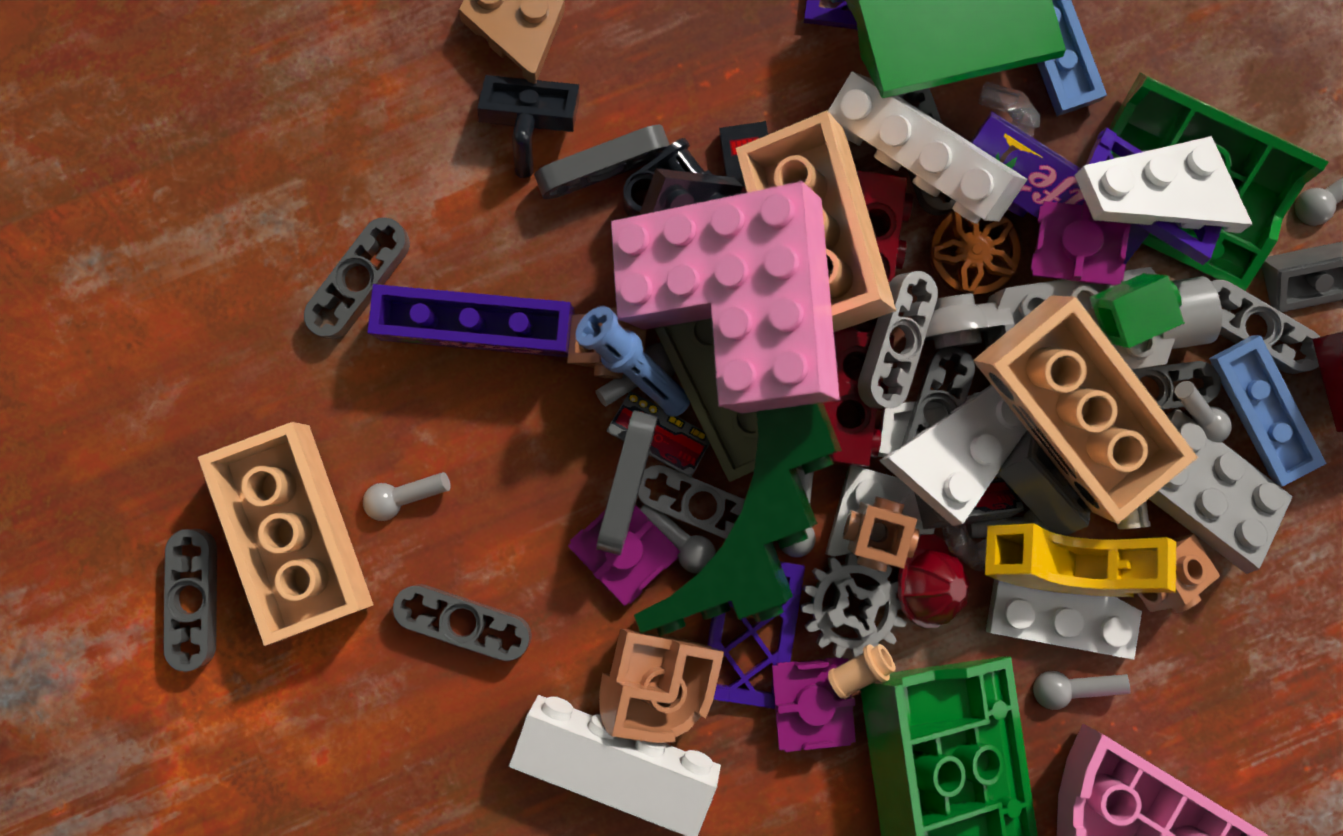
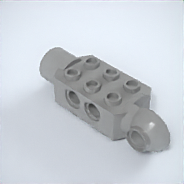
[925,267,1222,370]

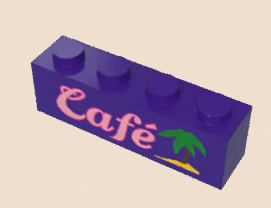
[971,111,1150,264]
[368,284,575,358]

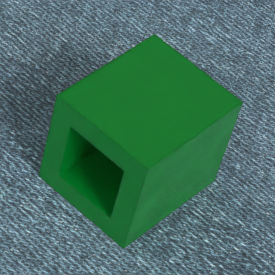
[1089,273,1185,348]

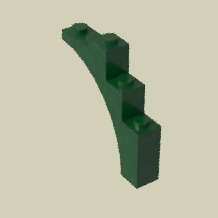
[634,402,842,636]

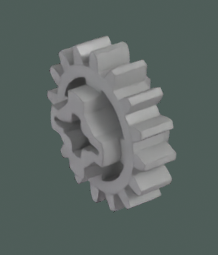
[800,553,907,658]

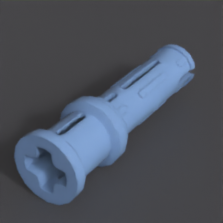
[576,306,690,417]

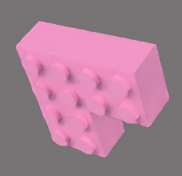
[611,181,839,413]

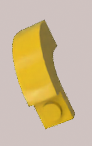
[985,523,1176,597]

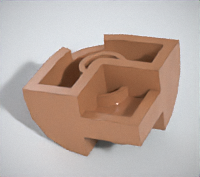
[600,628,724,743]

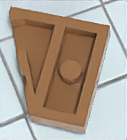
[459,0,565,84]

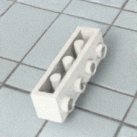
[828,71,1028,224]
[509,695,721,836]

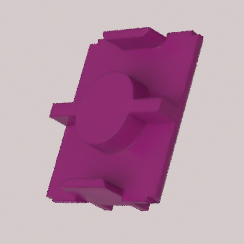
[1031,201,1131,286]
[568,505,680,606]
[772,657,856,752]

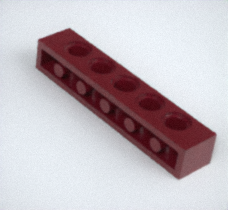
[823,170,913,467]

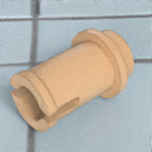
[828,644,895,699]

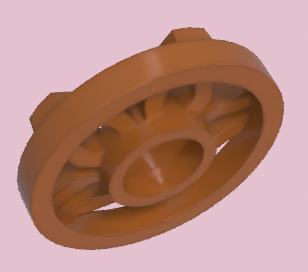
[929,211,1021,296]

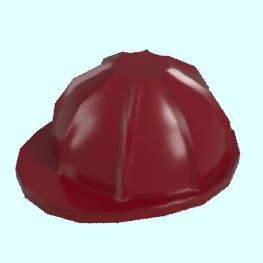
[898,534,971,628]

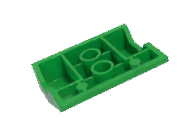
[831,0,1066,99]
[1109,72,1329,291]
[860,656,1038,836]

